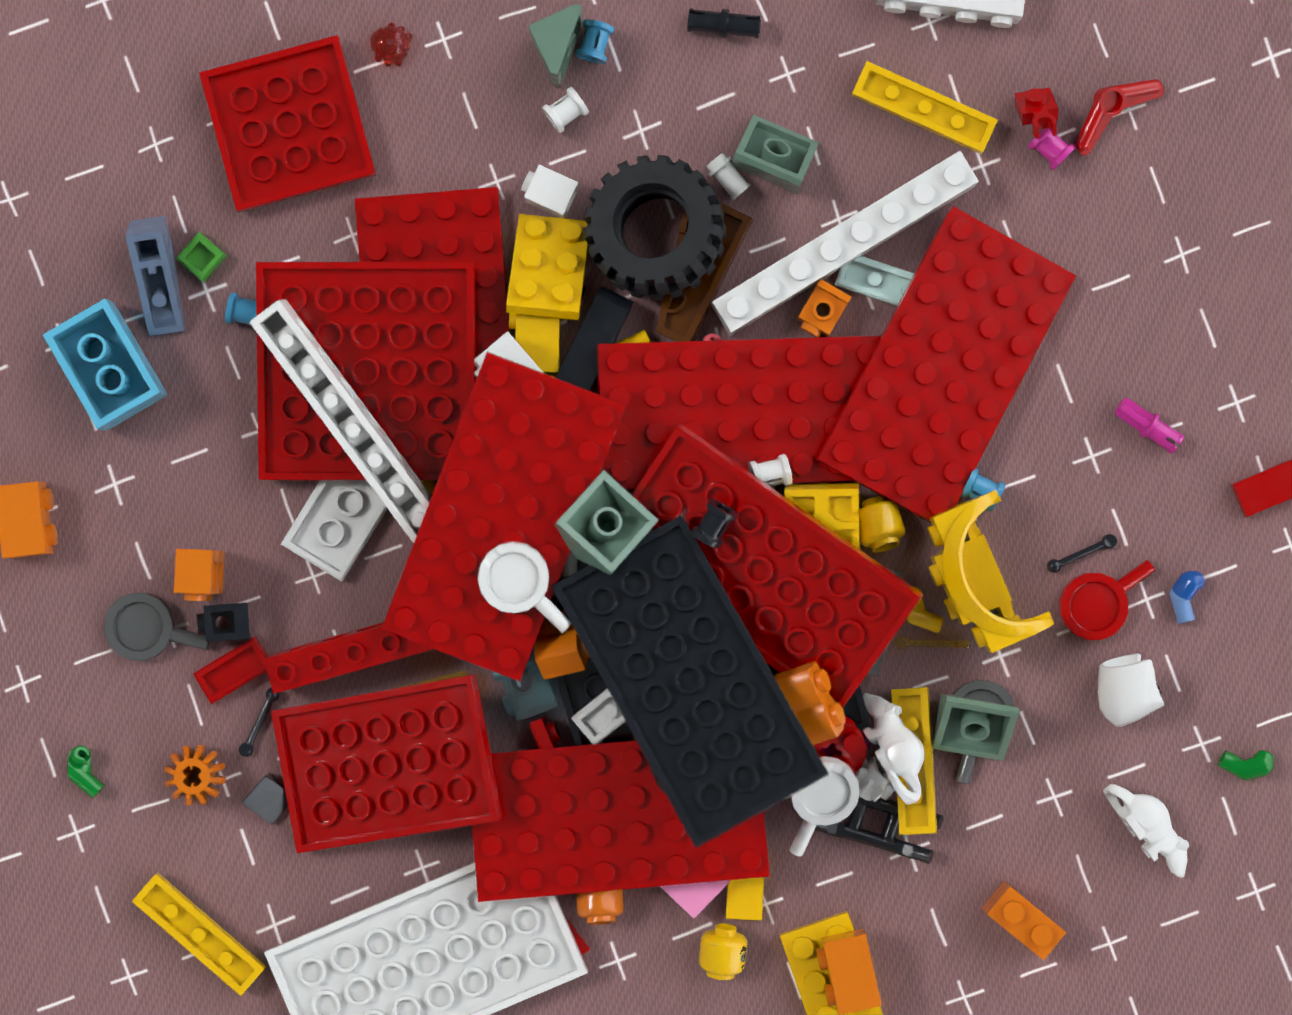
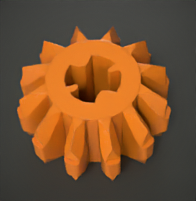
[164,744,226,806]

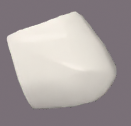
[1097,653,1164,727]

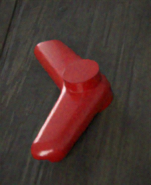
[1075,79,1164,156]

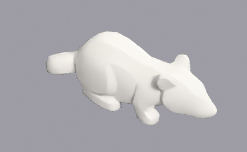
[863,693,925,805]
[1103,784,1189,878]

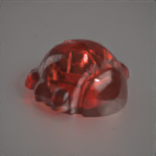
[370,22,413,67]

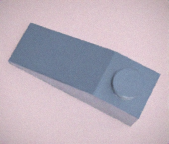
[125,216,185,336]

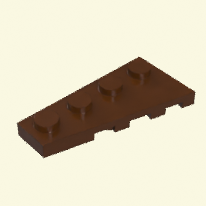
[656,203,753,342]

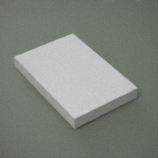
[281,480,388,582]

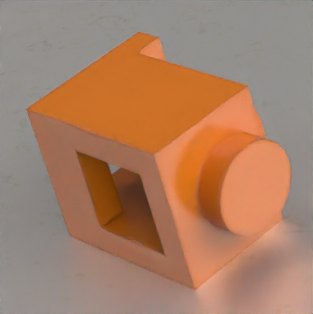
[797,279,851,338]

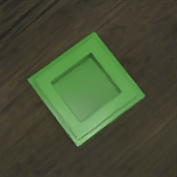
[176,232,228,283]

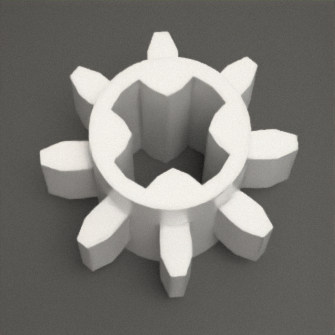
[856,756,895,802]

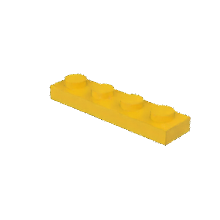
[851,61,998,155]
[891,687,937,835]
[132,872,267,996]

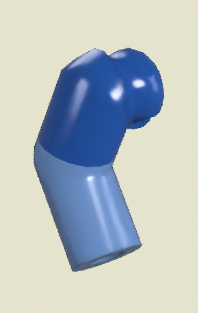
[1170,571,1205,624]

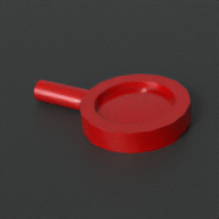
[1059,560,1155,640]

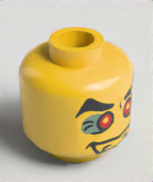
[698,923,748,980]

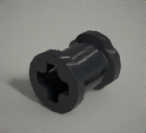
[691,499,737,548]

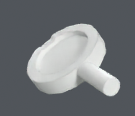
[478,541,572,633]
[789,756,860,856]

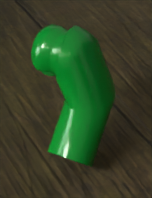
[67,745,105,799]
[1217,750,1274,781]

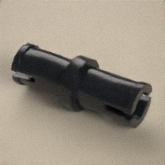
[687,8,761,39]

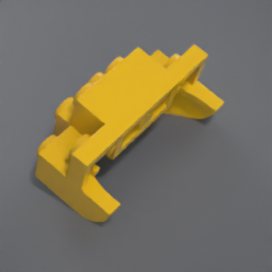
[927,489,1054,653]

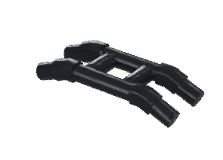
[815,796,943,864]

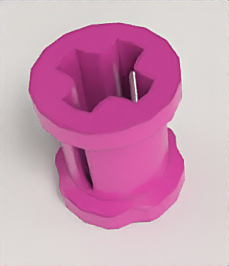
[1027,129,1076,171]

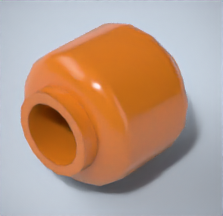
[576,890,624,925]

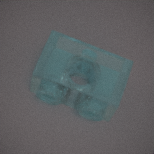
[491,643,559,722]

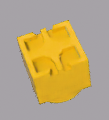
[784,482,860,549]

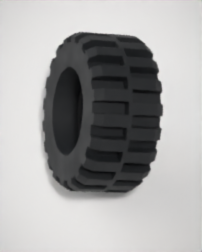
[583,155,726,300]

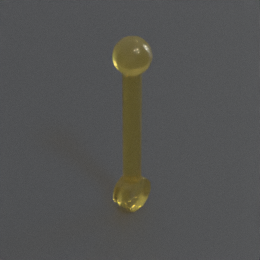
[895,636,971,650]

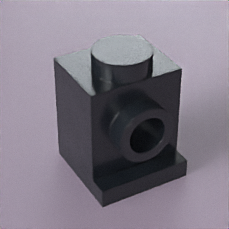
[197,602,250,642]

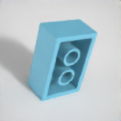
[43,298,168,431]

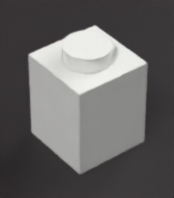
[521,165,579,218]

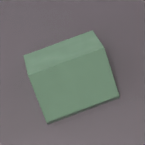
[528,4,584,89]
[732,114,819,194]
[555,470,659,574]
[932,693,1019,761]

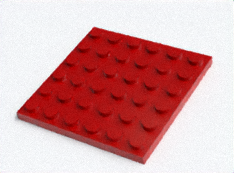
[256,262,476,480]

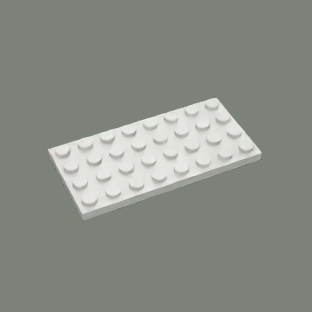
[264,862,588,1015]

